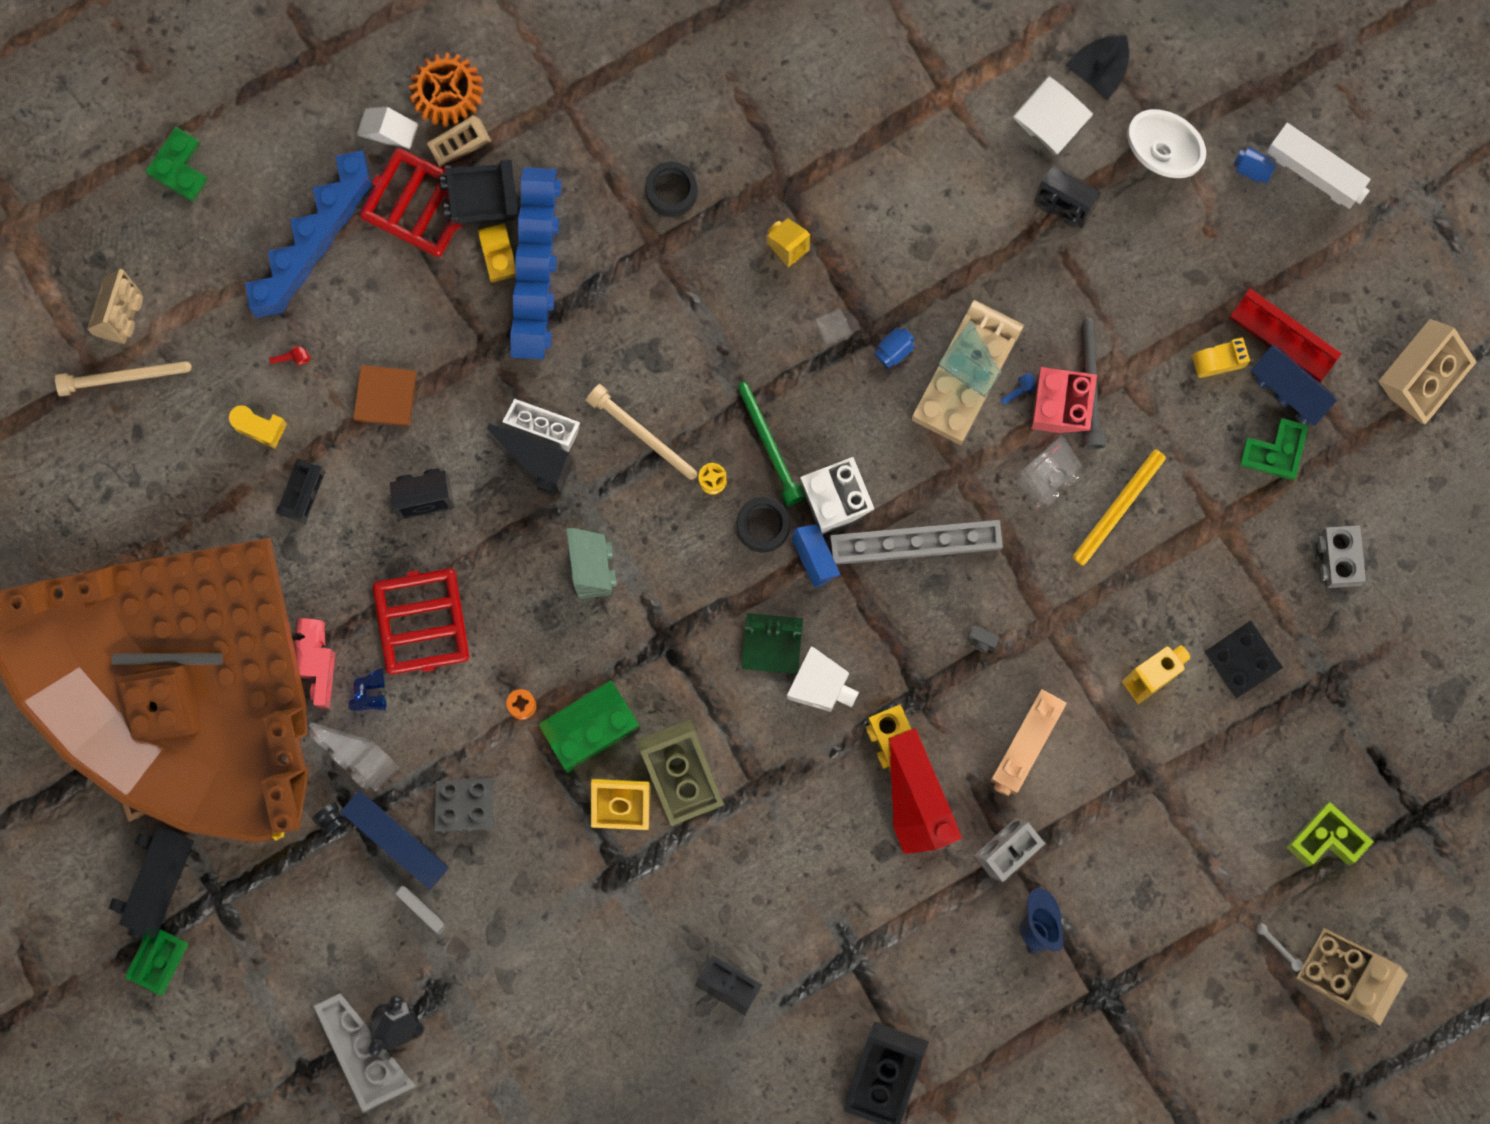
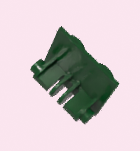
[741,613,803,674]

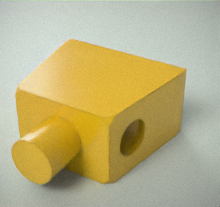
[1121,645,1190,704]

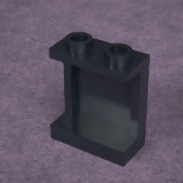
[439,160,518,226]

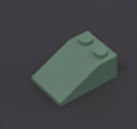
[567,528,617,599]

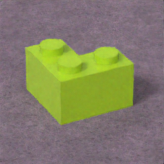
[1286,802,1374,867]

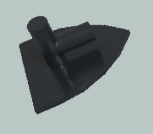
[1065,36,1130,100]

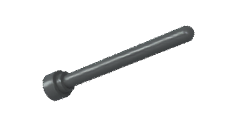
[1083,317,1106,450]

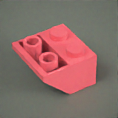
[1031,367,1097,433]

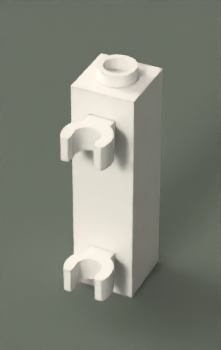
[1267,123,1371,209]

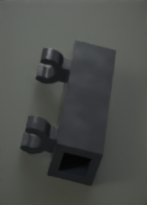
[108,827,194,940]

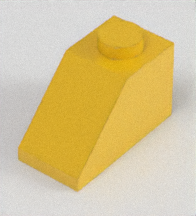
[767,218,810,268]

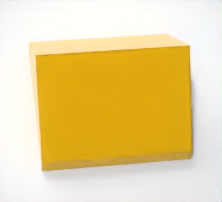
[591,779,651,830]

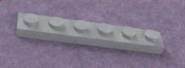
[831,520,1003,565]

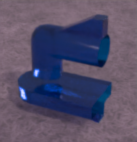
[348,669,387,711]

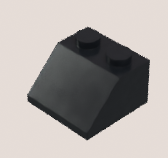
[390,468,455,520]

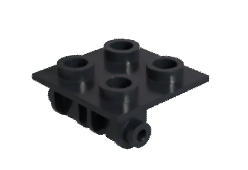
[1204,620,1283,699]

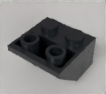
[1034,166,1101,229]

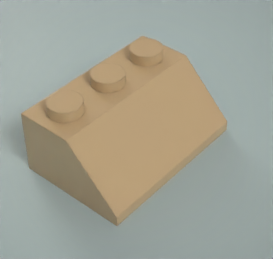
[1378,319,1476,425]

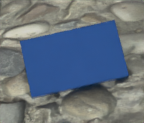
[791,524,841,588]

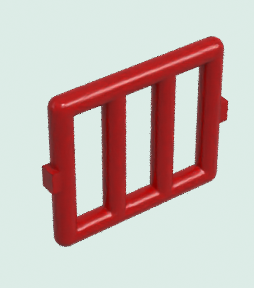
[359,148,463,257]
[372,568,470,675]

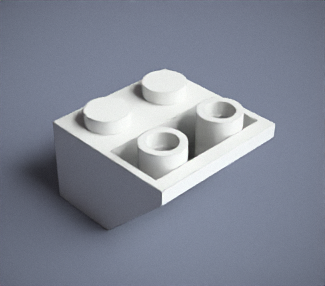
[800,457,874,535]

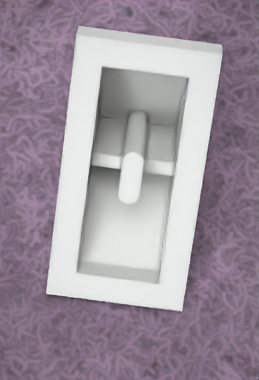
[357,107,418,151]

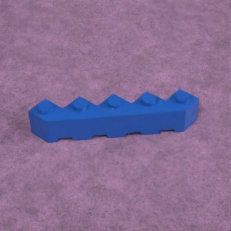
[245,150,372,318]
[510,168,562,359]

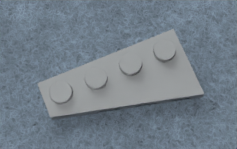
[314,994,416,1113]

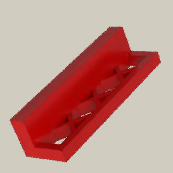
[1229,288,1342,383]

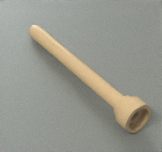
[55,362,192,397]
[586,384,697,480]

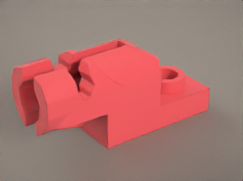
[294,618,336,709]

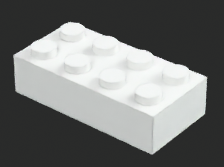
[501,399,580,452]

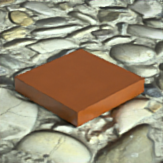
[354,365,417,427]

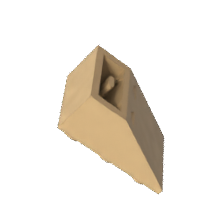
[87,269,143,344]
[1296,928,1408,1026]

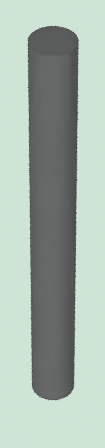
[112,653,223,665]

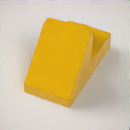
[478,223,516,283]

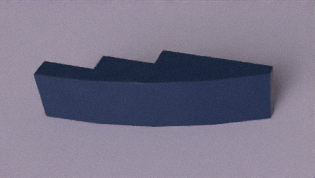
[340,790,449,890]

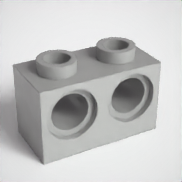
[1318,525,1366,588]
[974,818,1045,882]

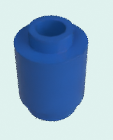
[1233,147,1277,184]
[873,328,915,369]

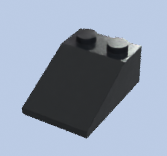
[487,423,573,496]
[843,1021,929,1124]

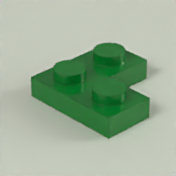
[145,127,208,202]
[1239,418,1309,481]

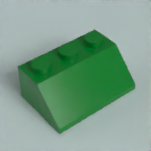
[538,680,640,773]

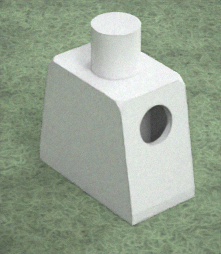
[787,647,859,712]

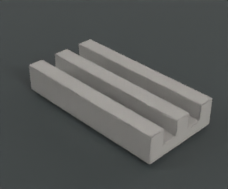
[395,886,447,935]

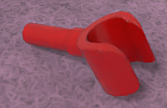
[269,346,311,366]

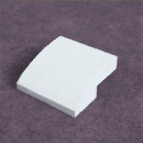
[1013,77,1093,155]

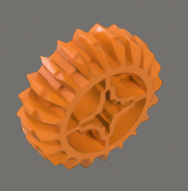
[409,52,484,127]

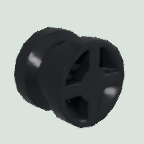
[312,803,349,838]

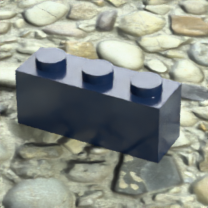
[1250,344,1339,426]

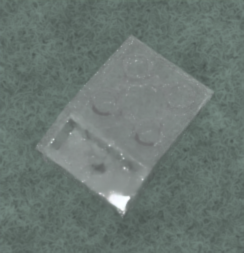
[308,722,401,792]

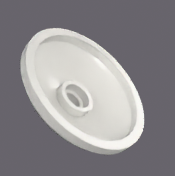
[1127,110,1206,178]

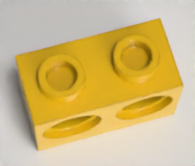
[865,704,911,771]

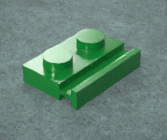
[124,929,189,996]

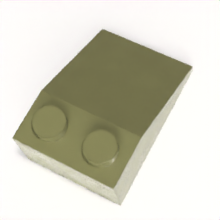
[638,719,724,826]

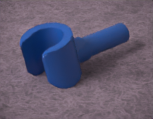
[1001,373,1036,405]

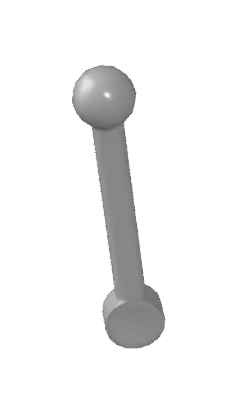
[1256,923,1303,971]

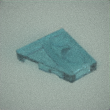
[938,320,1001,398]

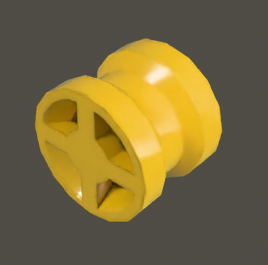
[698,463,727,495]

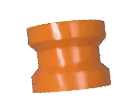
[506,689,536,720]

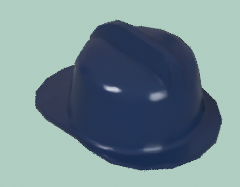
[1019,888,1064,954]

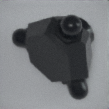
[368,995,424,1056]

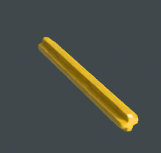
[1072,449,1166,566]

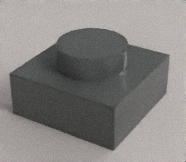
[968,626,1000,653]

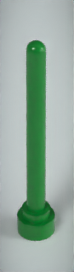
[738,382,806,506]

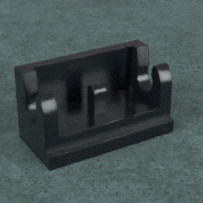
[276,459,325,524]
[695,955,762,1016]

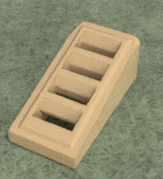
[427,115,491,167]

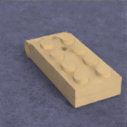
[912,300,1024,446]

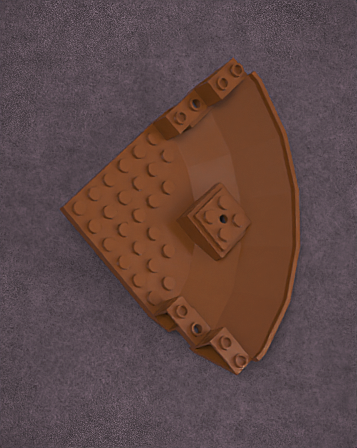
[0,537,308,843]

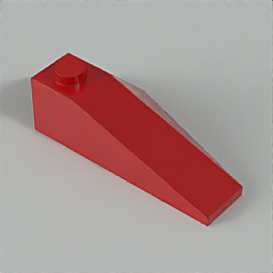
[888,727,962,854]

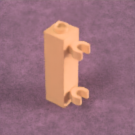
[990,689,1067,796]

